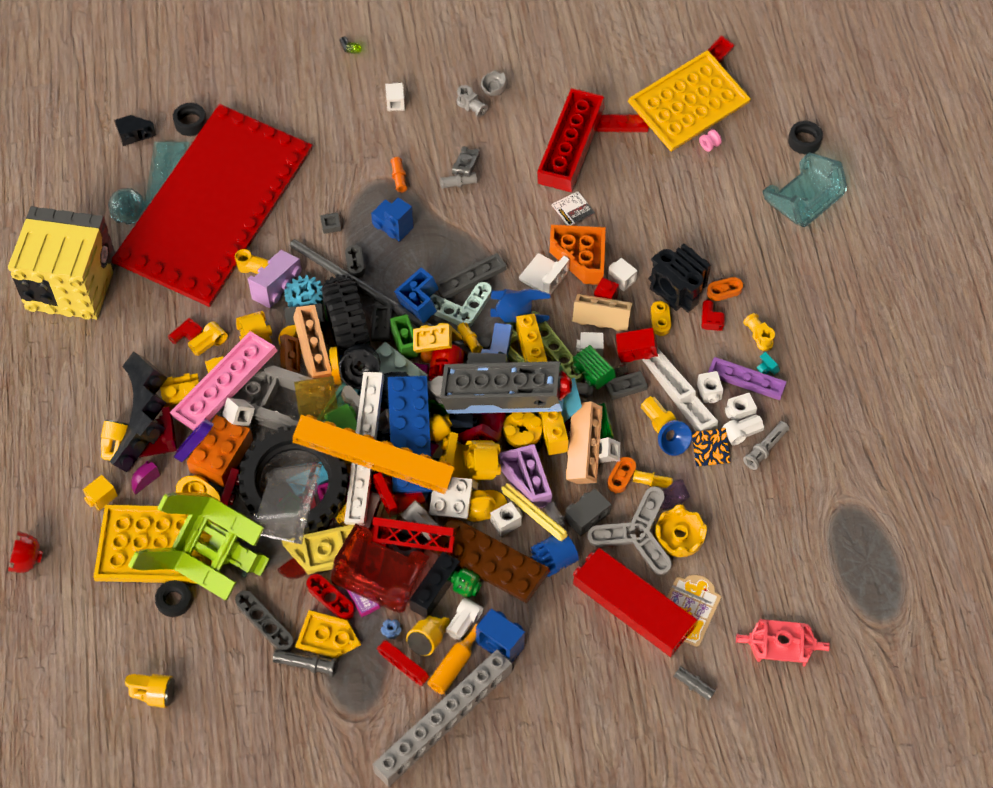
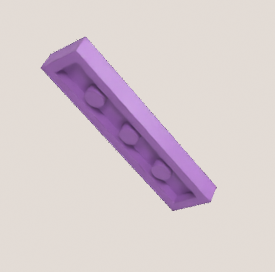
[708,357,787,400]

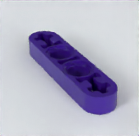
[174,418,213,462]

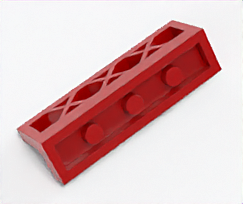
[372,517,456,553]

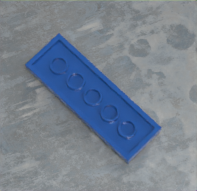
[388,376,433,494]

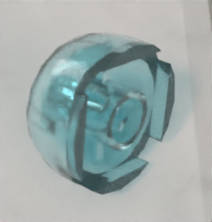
[108,188,146,224]

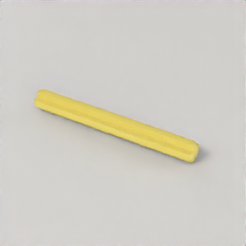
[501,483,568,541]

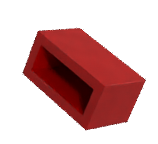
[616,328,658,363]

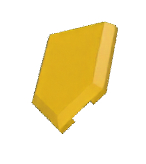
[295,610,361,658]

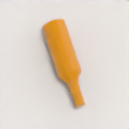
[427,624,478,695]

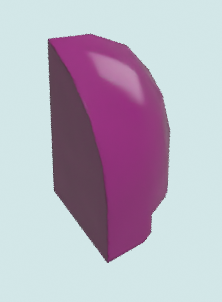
[131,461,160,495]

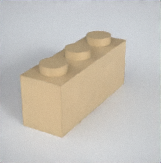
[572,294,633,331]

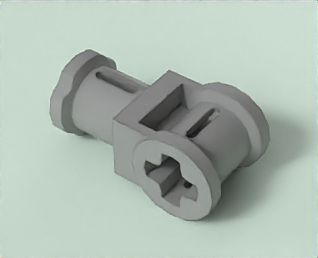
[456,85,488,117]

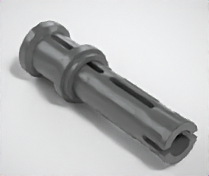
[272,649,338,677]

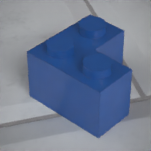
[371,198,414,242]
[394,267,438,323]

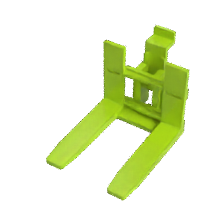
[128,492,270,601]

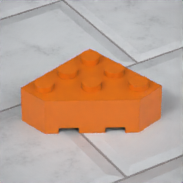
[549,225,606,285]

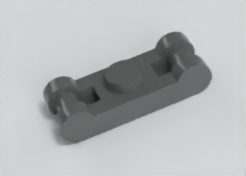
[452,146,480,177]

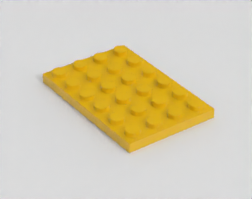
[628,50,751,152]
[93,505,213,584]

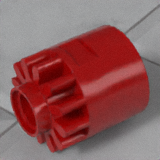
[428,345,464,381]

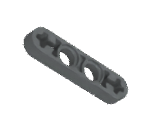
[235,591,294,652]

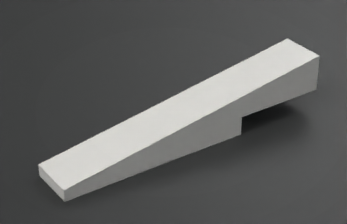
[642,348,718,431]

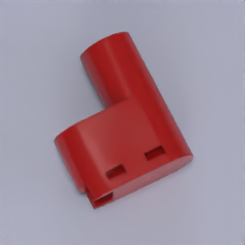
[701,300,725,331]
[168,318,202,344]

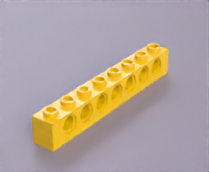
[516,313,568,455]

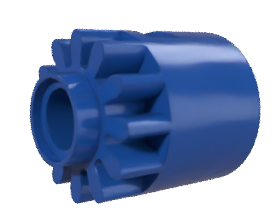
[530,535,579,577]

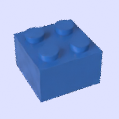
[476,608,525,663]

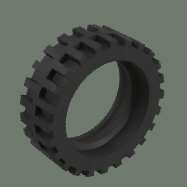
[239,425,349,538]

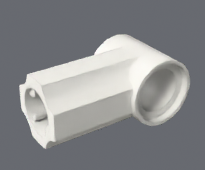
[722,414,764,446]
[446,597,483,640]

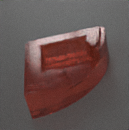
[277,558,306,579]

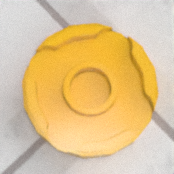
[329,346,342,385]

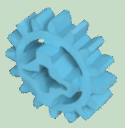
[284,275,323,307]

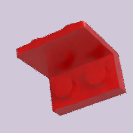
[373,472,425,518]

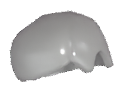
[481,70,507,96]

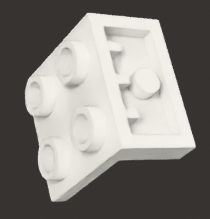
[519,253,570,295]
[429,477,479,519]

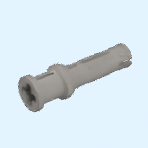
[743,421,789,470]

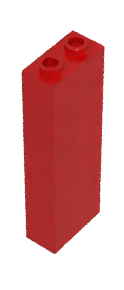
[573,548,697,657]

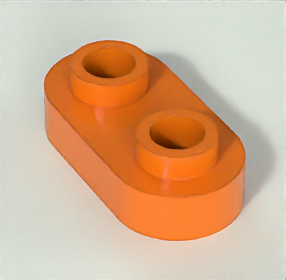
[707,277,743,301]
[607,457,636,493]

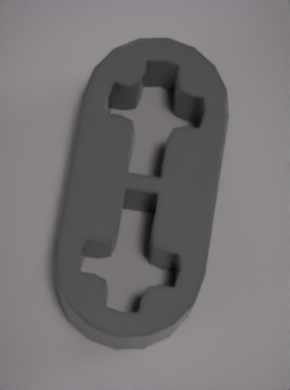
[345,245,365,278]

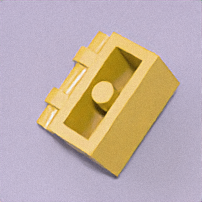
[160,373,199,411]

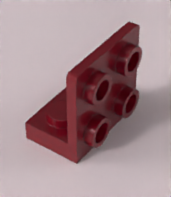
[139,407,177,458]
[457,413,506,446]

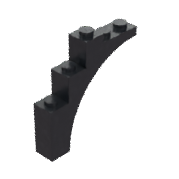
[110,351,167,472]

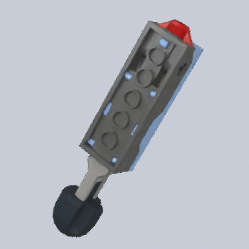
[380,361,572,414]

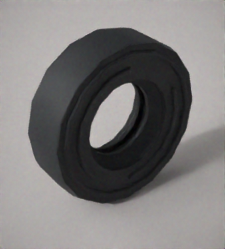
[155,580,192,617]

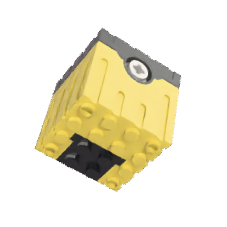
[8,206,116,320]

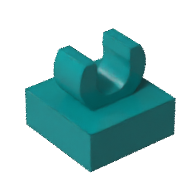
[757,352,780,375]

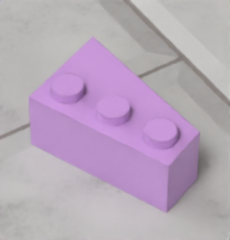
[248,250,301,309]
[498,444,552,508]

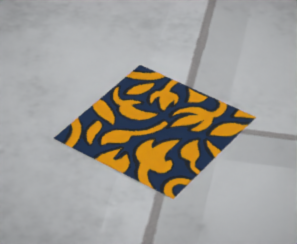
[692,428,731,467]

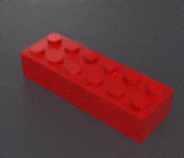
[537,88,604,193]

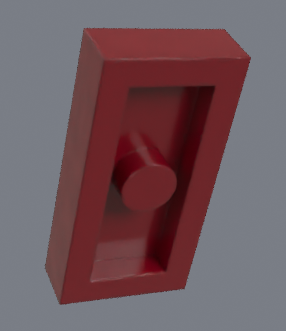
[220,468,240,506]

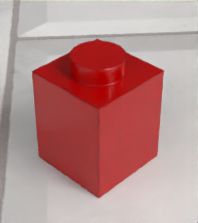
[594,277,619,300]

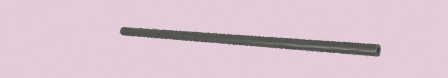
[290,239,471,358]

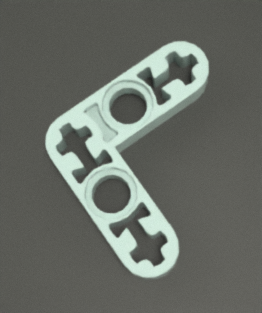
[430,282,491,327]

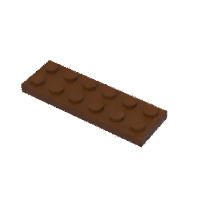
[429,517,550,604]

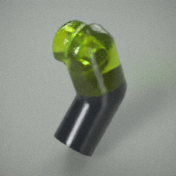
[339,36,362,54]

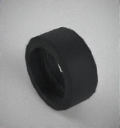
[173,102,207,136]
[788,121,823,155]

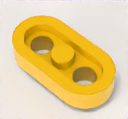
[650,301,671,336]

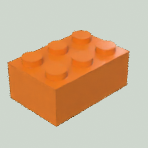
[187,415,253,488]

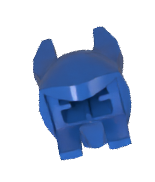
[490,289,550,324]

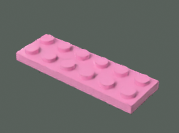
[170,331,278,431]

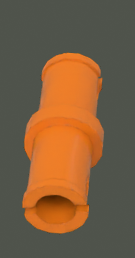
[391,157,407,193]

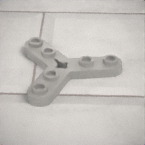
[587,487,671,575]

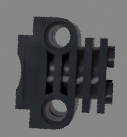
[648,243,711,313]

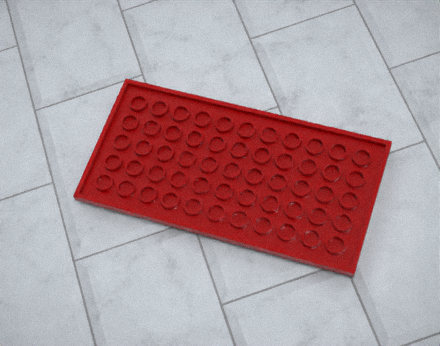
[112,104,312,307]

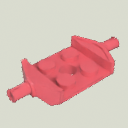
[736,619,830,666]

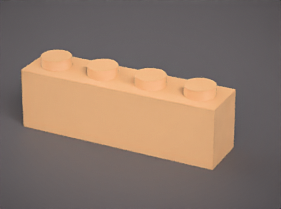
[293,305,332,383]
[566,401,603,484]

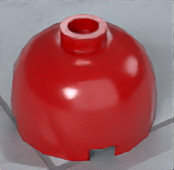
[8,531,43,573]

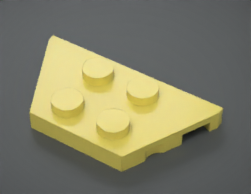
[282,525,359,575]

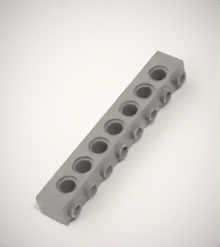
[373,650,512,787]

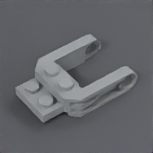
[232,365,327,431]

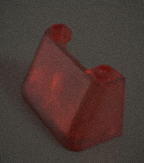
[331,523,430,613]

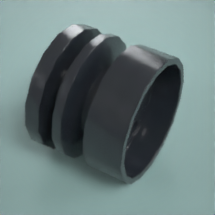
[339,344,381,389]

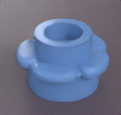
[381,619,401,639]

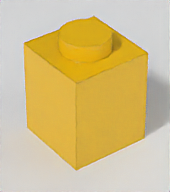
[83,475,118,511]

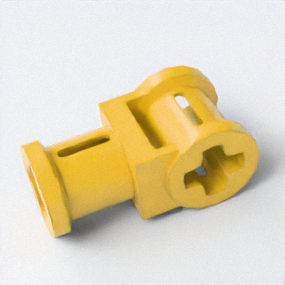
[743,313,775,351]

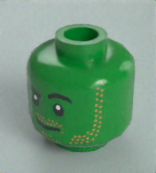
[450,568,482,598]

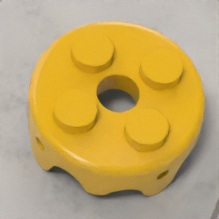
[655,505,707,557]

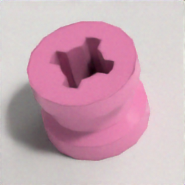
[699,130,722,152]

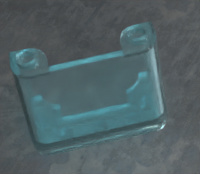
[762,152,847,227]

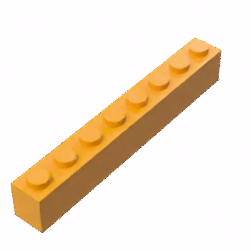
[292,415,454,494]

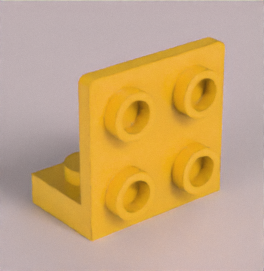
[413,323,462,353]

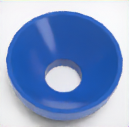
[658,420,692,456]

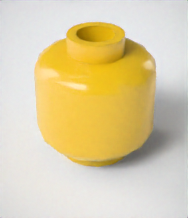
[429,414,453,443]

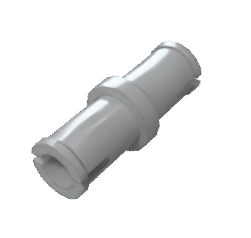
[440,172,477,189]

